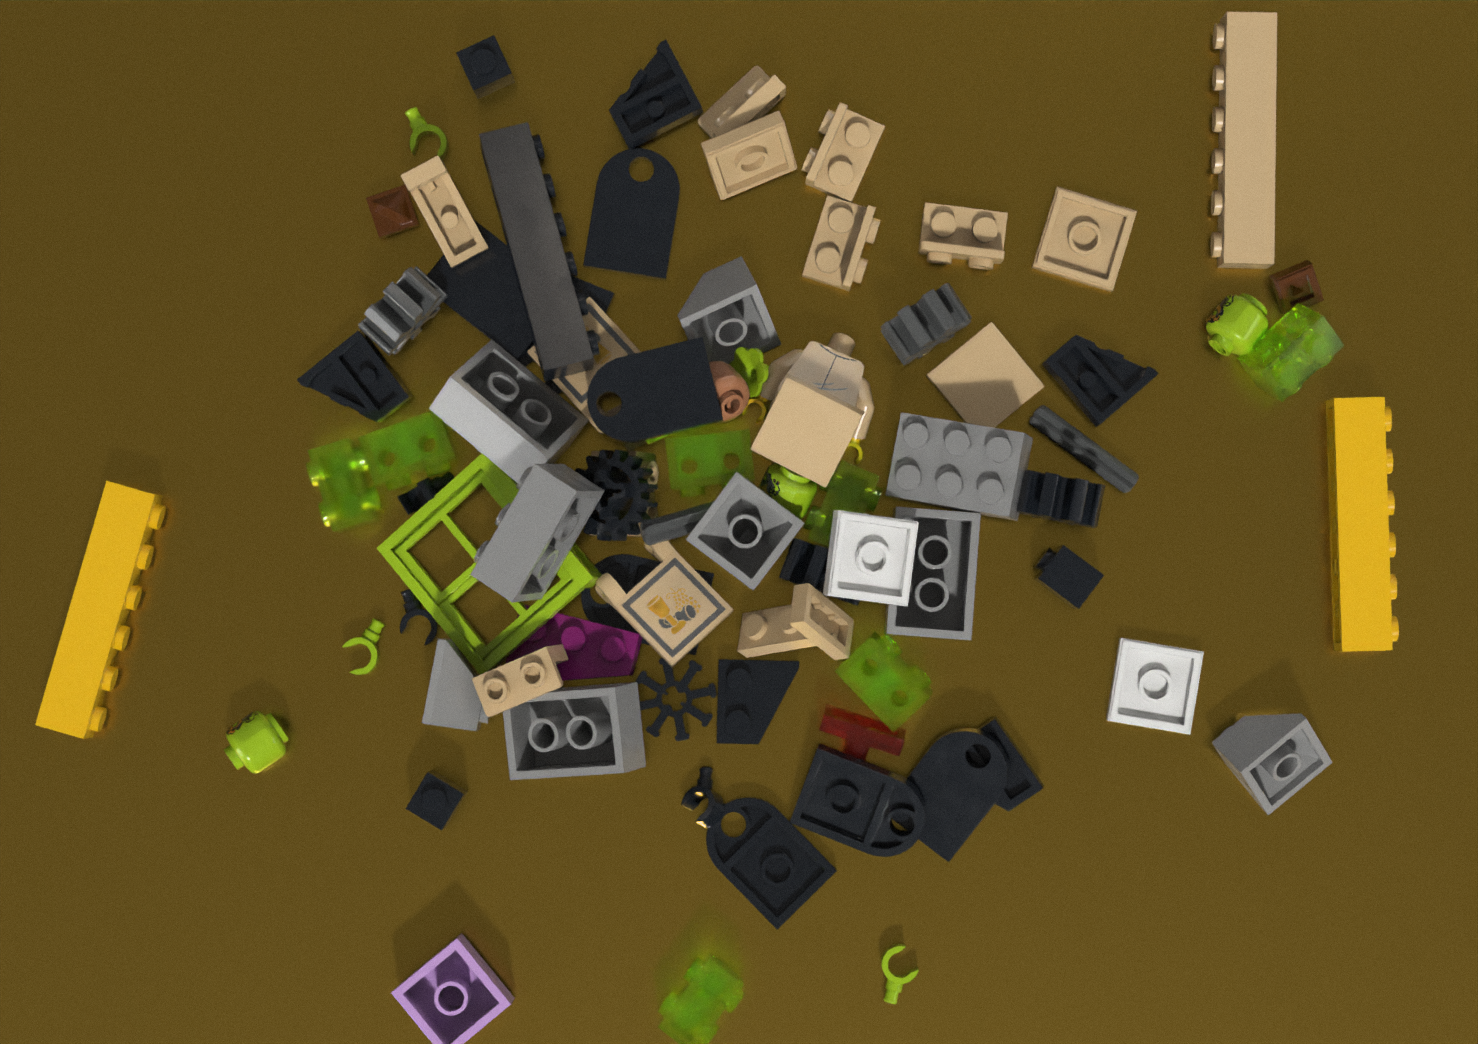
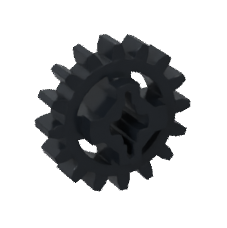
[575,449,658,541]

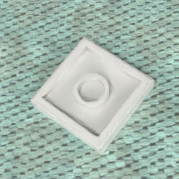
[823,510,919,606]
[1106,638,1204,735]

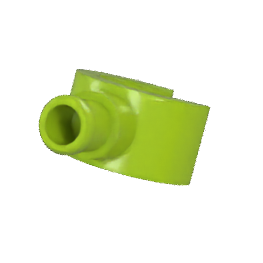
[405,107,449,160]
[342,618,385,675]
[881,944,919,1004]

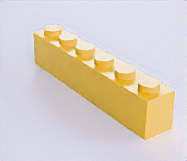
[1326,397,1399,652]
[35,481,166,739]

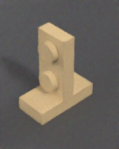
[400,156,489,268]
[737,583,854,660]

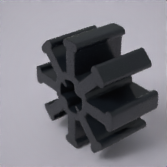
[1017,470,1105,528]
[779,538,860,606]
[636,658,717,741]

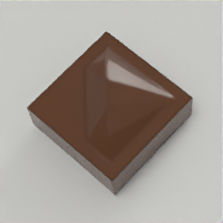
[366,185,420,239]
[1269,260,1324,317]

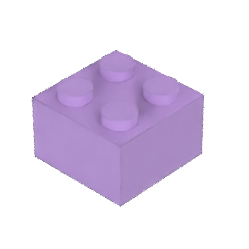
[391,933,515,1044]

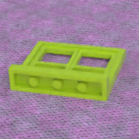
[377,453,602,675]

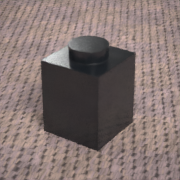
[456,35,515,99]
[1034,545,1104,609]
[405,770,468,830]

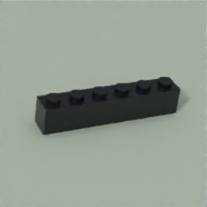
[479,122,600,382]

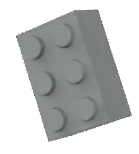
[429,340,588,482]
[886,412,1033,521]
[470,464,605,603]
[884,507,981,640]
[503,682,646,780]

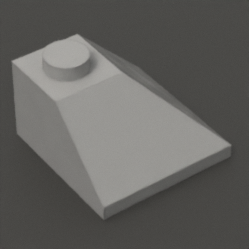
[677,256,781,364]
[686,472,805,591]
[422,638,490,731]
[1212,713,1333,815]

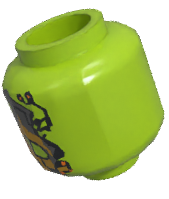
[1205,293,1269,356]
[758,463,817,519]
[223,711,289,774]

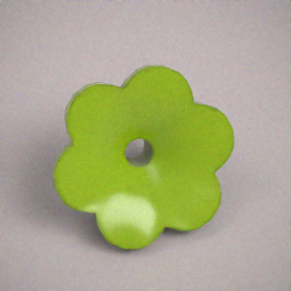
[729,347,769,397]

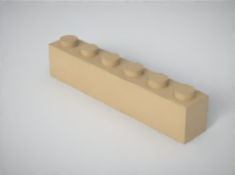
[1210,11,1277,269]

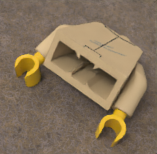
[742,333,874,465]

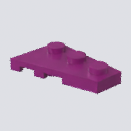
[505,604,643,681]

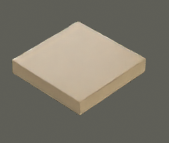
[701,111,797,200]
[1032,187,1137,292]
[926,322,1045,428]
[750,373,865,488]

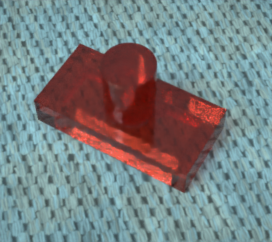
[819,703,906,761]

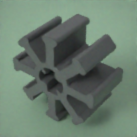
[358,266,447,356]
[881,283,972,366]

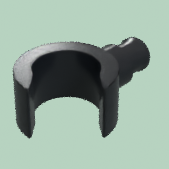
[397,472,454,515]
[400,589,440,646]
[681,767,724,828]

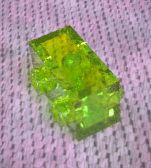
[1237,303,1345,402]
[358,411,458,491]
[665,429,755,498]
[306,438,383,533]
[803,460,883,549]
[835,631,933,732]
[657,954,745,1044]

